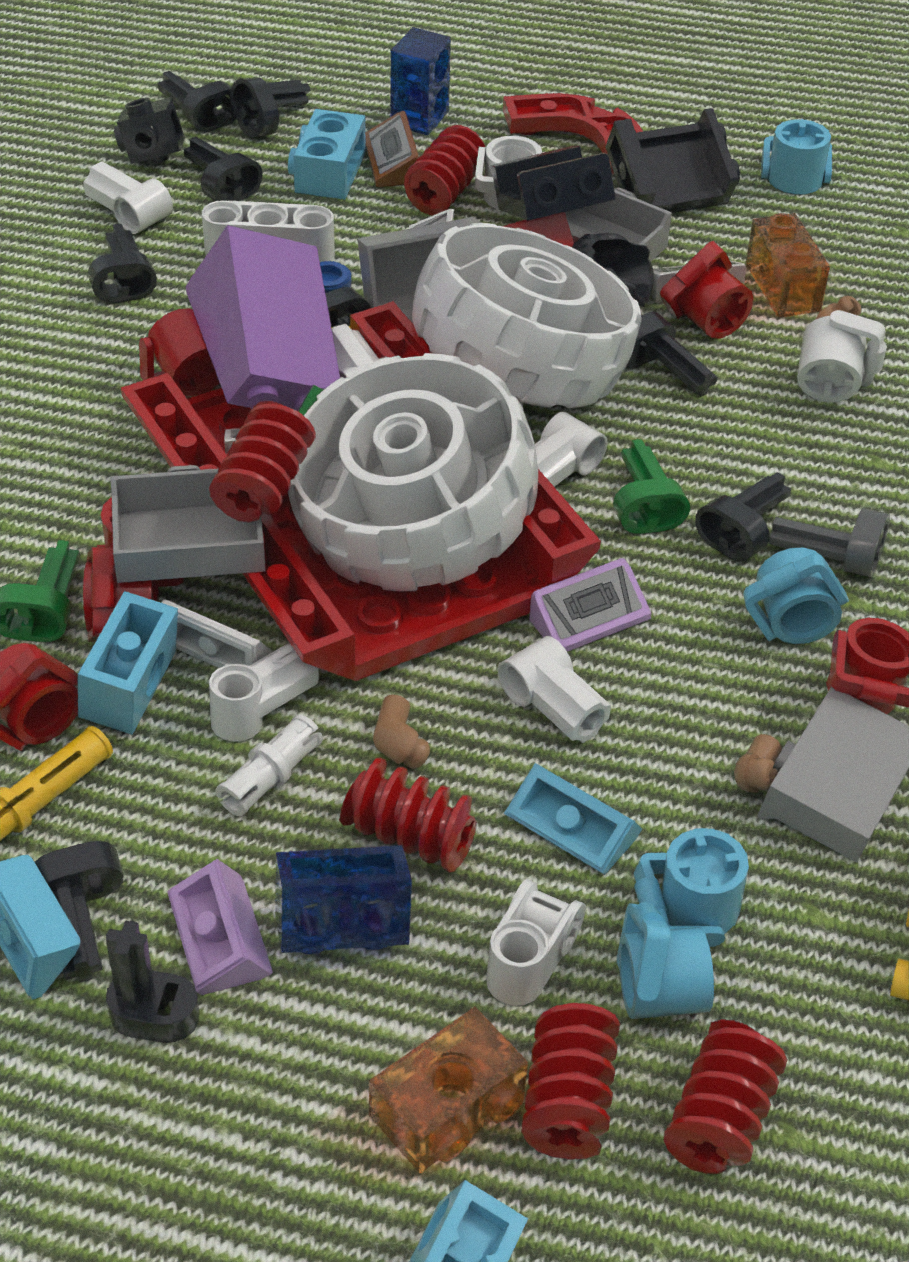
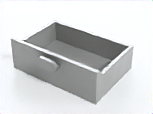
[565,187,672,261]
[357,217,482,323]
[110,465,265,583]
[757,686,909,862]

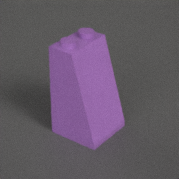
[186,225,340,411]

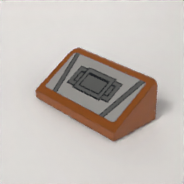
[365,111,419,187]

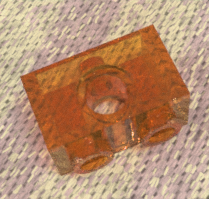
[746,213,830,318]
[369,1007,528,1174]

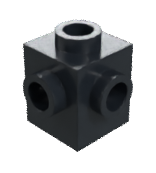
[114,97,185,165]

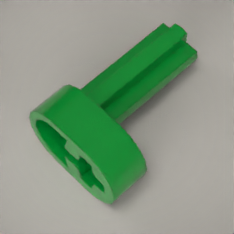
[613,439,690,534]
[0,540,80,642]

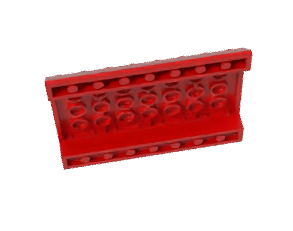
[121,301,601,681]

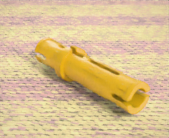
[0,726,113,841]

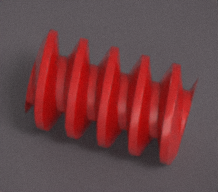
[404,125,485,216]
[209,401,316,523]
[339,757,477,873]
[521,1003,620,1160]
[663,1019,788,1174]

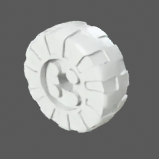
[412,223,642,408]
[288,353,538,591]

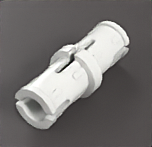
[216,714,323,817]

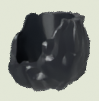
[572,233,654,307]

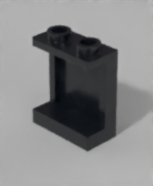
[605,108,740,213]
[490,145,616,221]

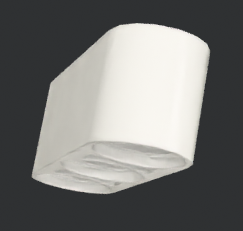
[202,201,335,262]

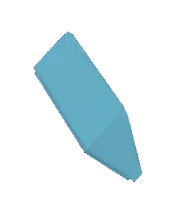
[504,763,642,875]
[0,855,80,1000]

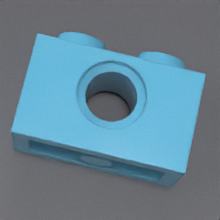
[78,591,178,735]

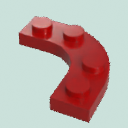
[503,93,643,174]

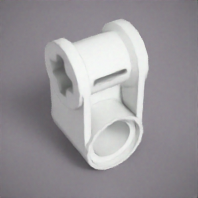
[486,879,586,1006]

